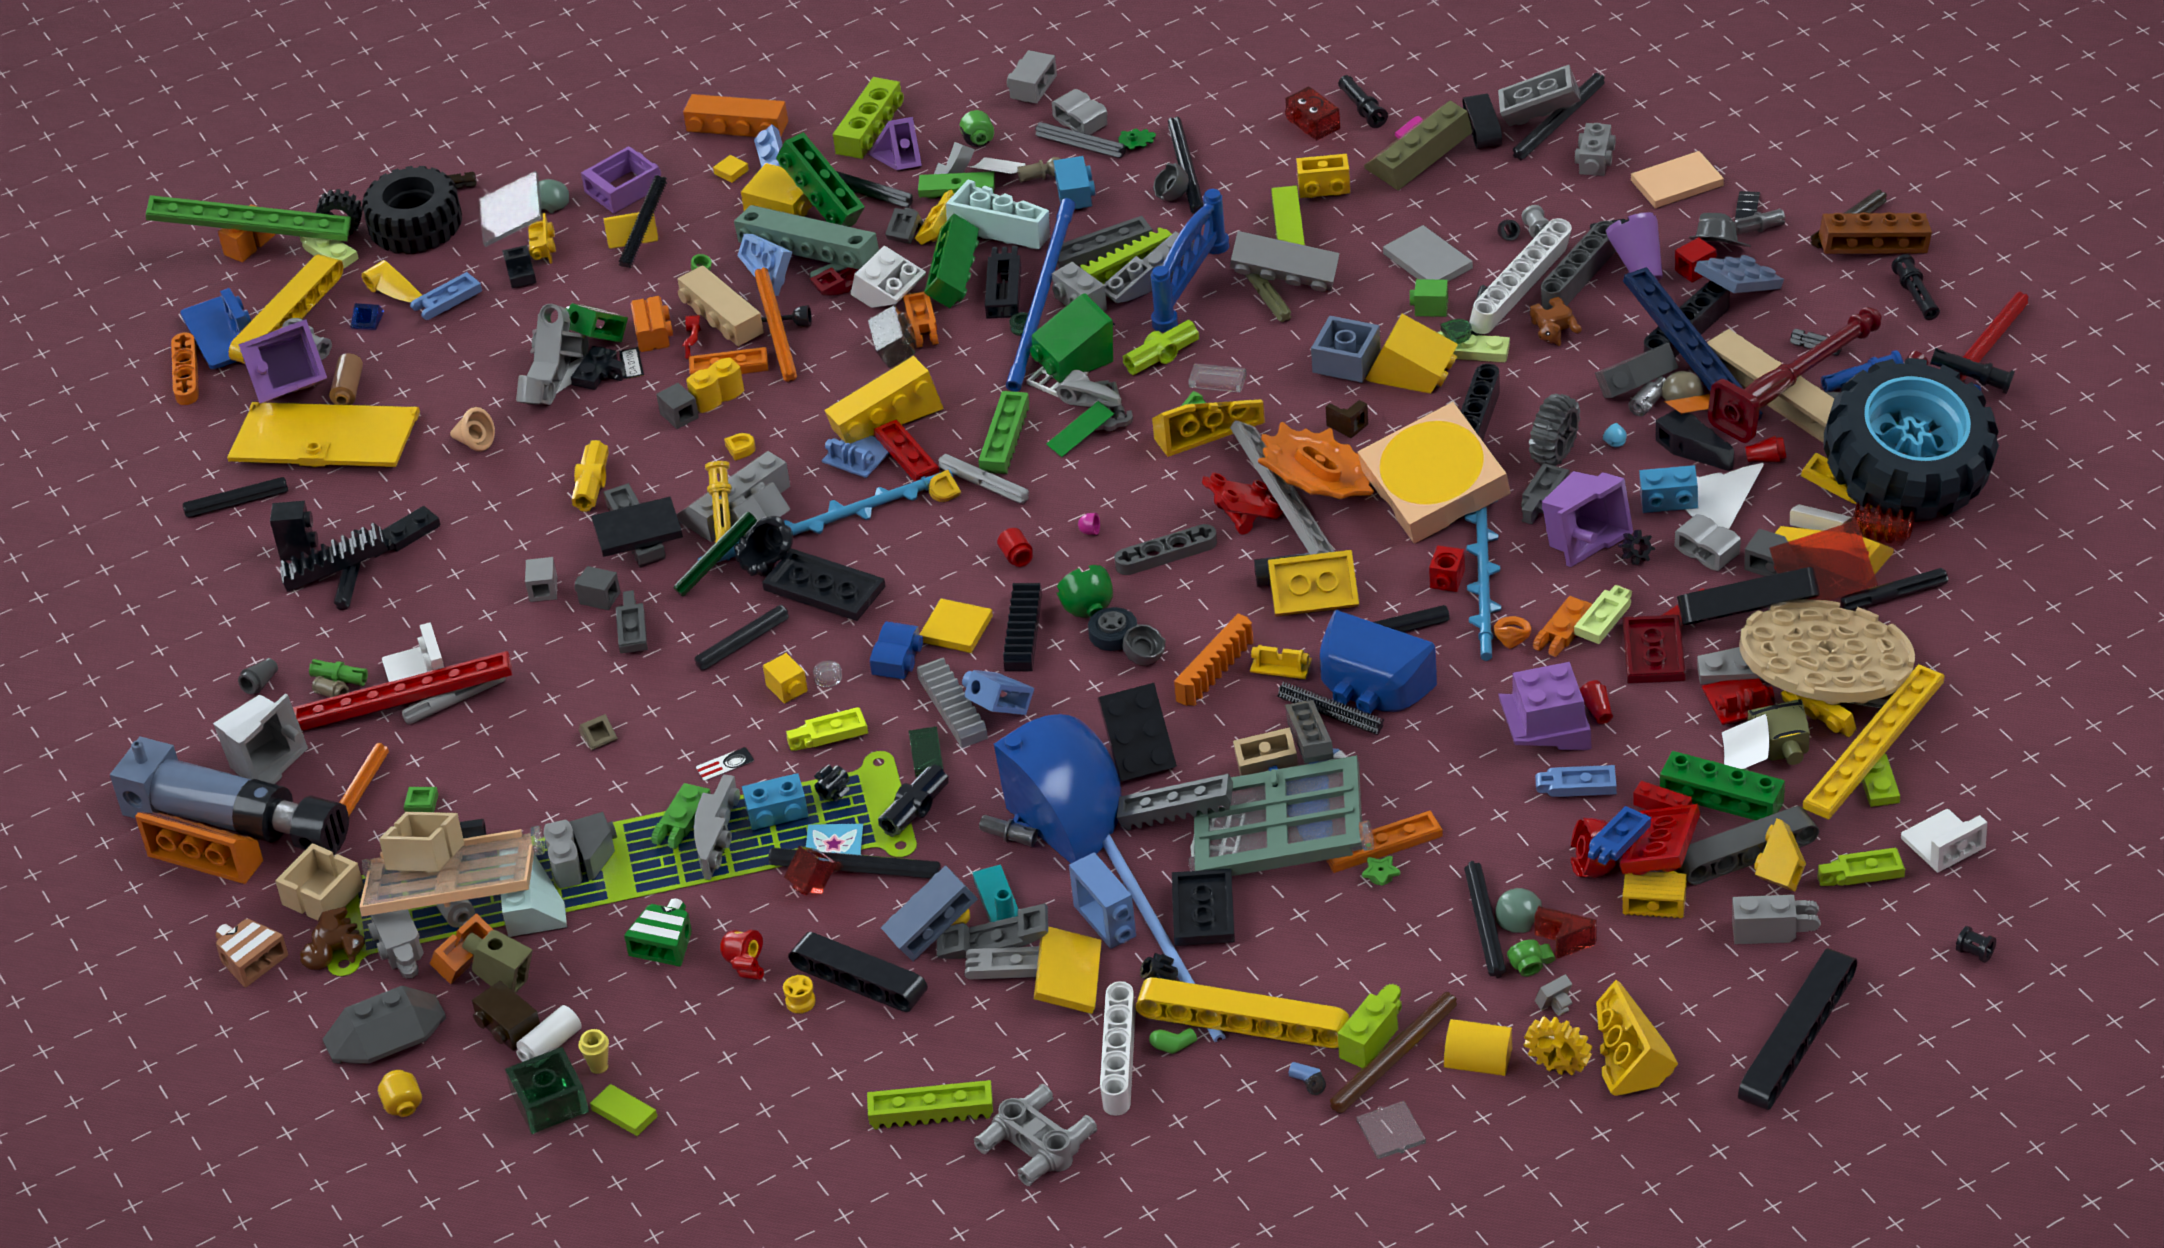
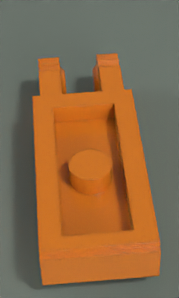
[903,292,939,348]
[1533,596,1592,657]

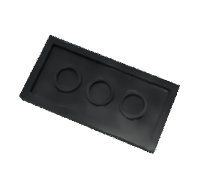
[762,548,886,621]

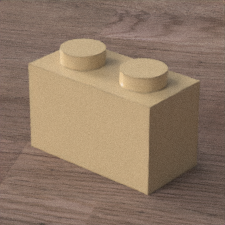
[1233,727,1298,776]

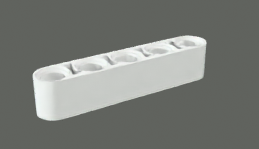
[1100,981,1136,1116]

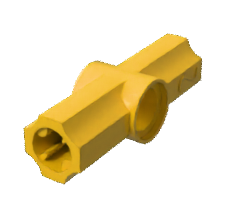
[571,440,609,511]

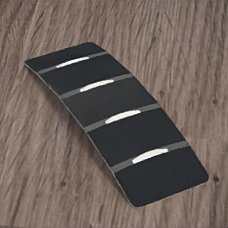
[1735,191,1760,220]

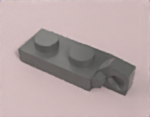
[1521,463,1569,524]
[616,590,648,654]

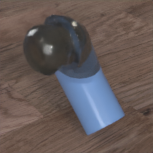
[1289,1062,1326,1095]

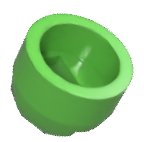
[691,254,712,271]

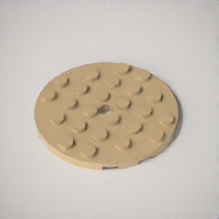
[1739,600,1915,705]

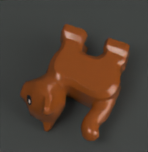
[1530,297,1582,346]

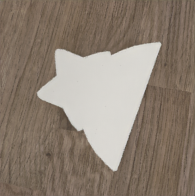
[1685,463,1764,529]

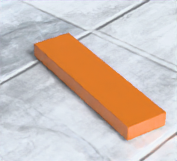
[1326,810,1443,873]

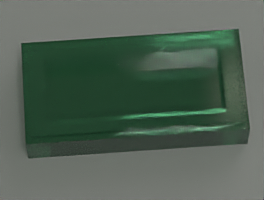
[909,726,944,777]

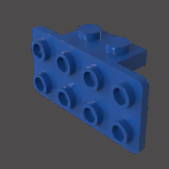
[180,288,251,369]

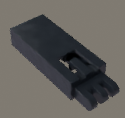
[985,246,1022,319]

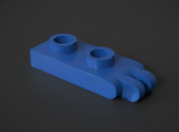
[1588,806,1651,865]

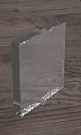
[1356,1101,1426,1159]

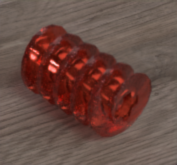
[1852,502,1914,546]

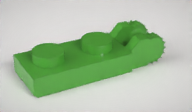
[651,783,711,849]

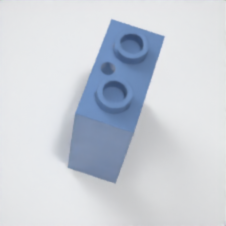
[1069,852,1136,949]

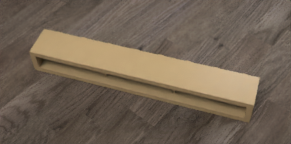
[1707,329,1834,443]

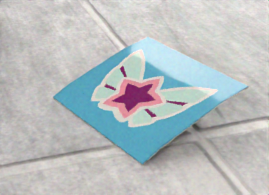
[806,824,863,855]

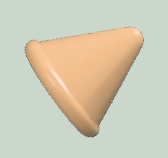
[450,407,495,452]

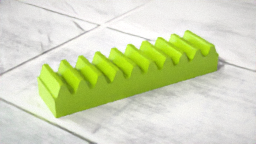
[1080,227,1172,284]
[867,1080,993,1129]

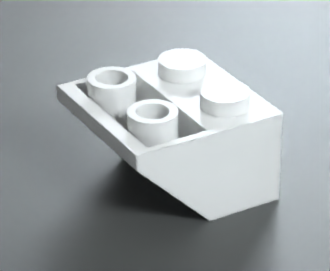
[851,246,926,308]

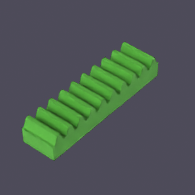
[978,391,1029,474]

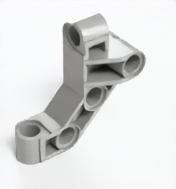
[516,304,589,405]

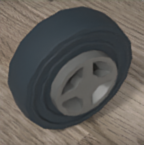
[1088,607,1138,651]

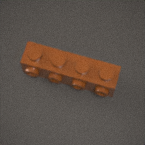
[1819,212,1932,254]

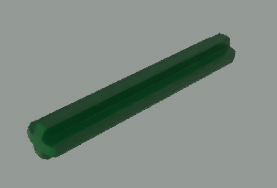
[673,511,757,597]

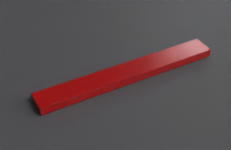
[293,651,512,731]

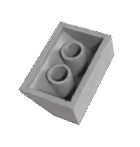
[1498,65,1581,126]

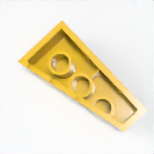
[824,356,944,443]

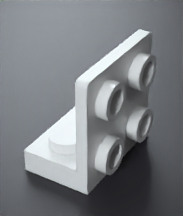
[382,623,444,682]
[1901,809,1987,873]

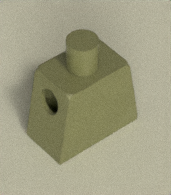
[462,930,533,993]

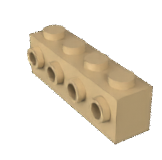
[677,265,764,346]

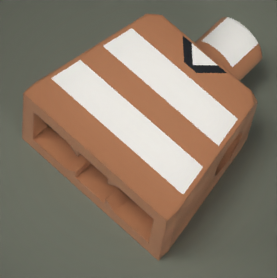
[216,919,288,988]

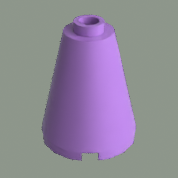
[1606,212,1663,282]

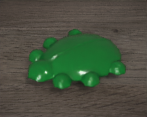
[1118,128,1156,150]

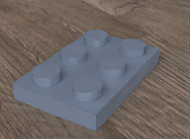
[1694,255,1784,293]

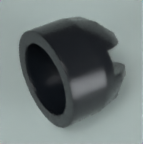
[1497,219,1520,241]

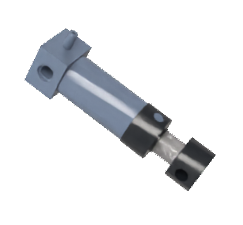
[110,737,349,855]

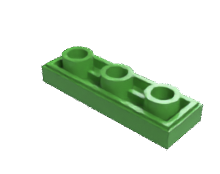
[918,171,995,199]

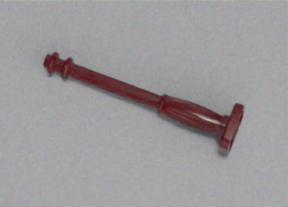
[1708,307,1882,443]

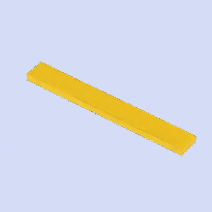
[1803,664,1944,820]

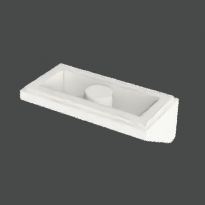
[1790,504,1852,533]

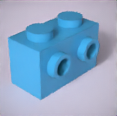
[1053,156,1096,209]
[1639,465,1698,513]
[742,773,809,830]

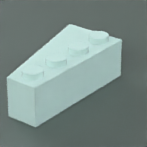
[946,179,1050,249]

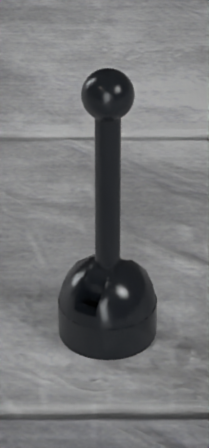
[761,305,812,326]

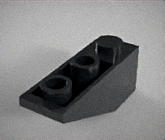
[1656,410,1734,471]

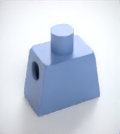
[962,670,1034,715]

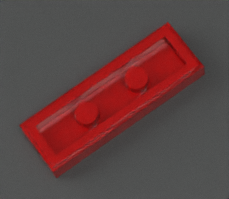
[874,419,939,482]

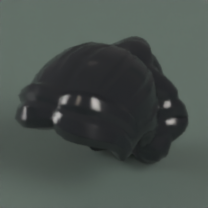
[734,516,793,577]

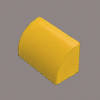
[1444,1019,1512,1076]

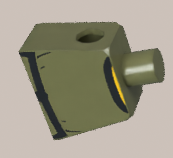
[1748,699,1810,765]

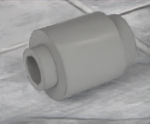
[436,888,475,927]

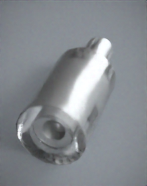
[1628,376,1665,417]

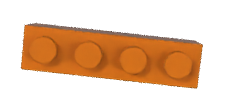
[683,94,788,137]

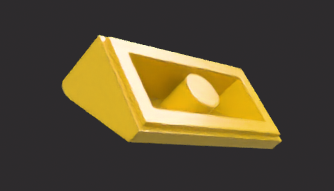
[603,212,658,249]

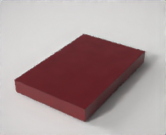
[1623,615,1685,683]

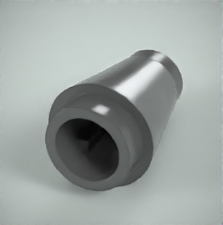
[238,658,278,694]

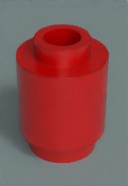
[997,528,1033,567]

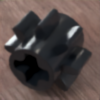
[1618,530,1655,565]
[814,764,850,801]
[1140,953,1178,981]

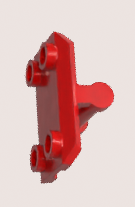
[1202,472,1283,535]

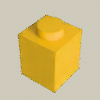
[763,653,808,704]

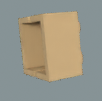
[379,812,464,874]
[275,843,364,921]

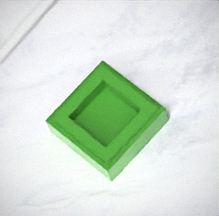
[404,787,438,812]

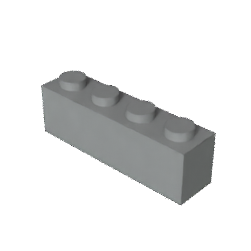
[1230,231,1340,291]

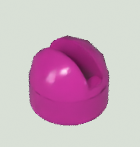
[1078,513,1100,535]

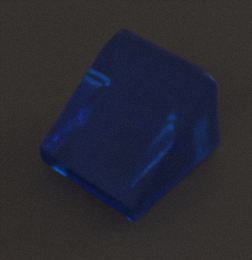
[350,303,384,330]

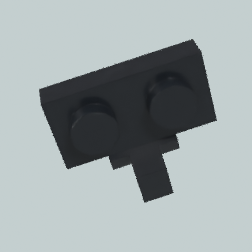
[571,346,626,390]

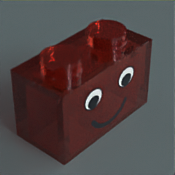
[1285,86,1340,141]

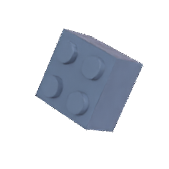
[1311,316,1381,383]

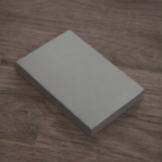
[1383,225,1473,281]

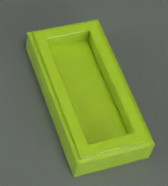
[590,1084,657,1136]

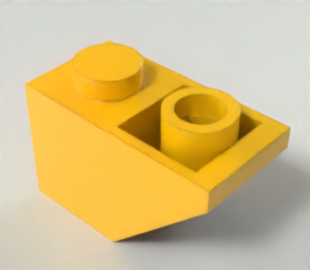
[1754,818,1806,892]

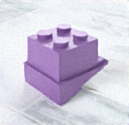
[239,319,327,404]
[1542,471,1633,567]
[1499,662,1591,750]

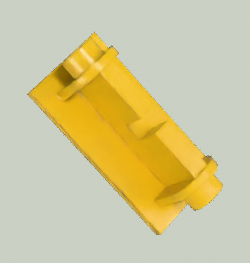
[528,213,556,264]
[1250,645,1312,679]

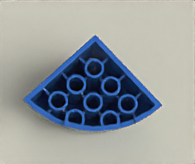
[994,714,1122,863]

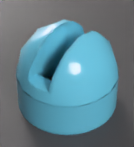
[1603,423,1627,447]

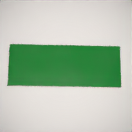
[1046,401,1114,457]

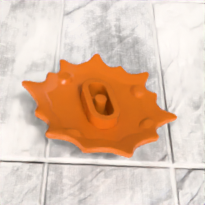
[1258,422,1374,499]

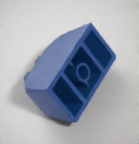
[1320,610,1437,714]

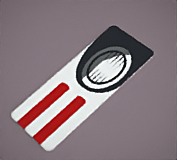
[696,747,754,780]

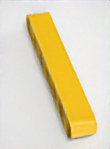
[228,254,344,364]
[1135,978,1350,1048]

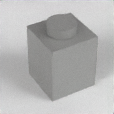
[525,557,558,602]

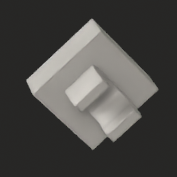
[1535,974,1572,1016]

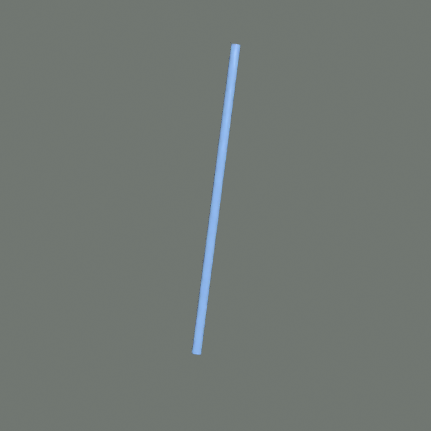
[1103,834,1226,1042]

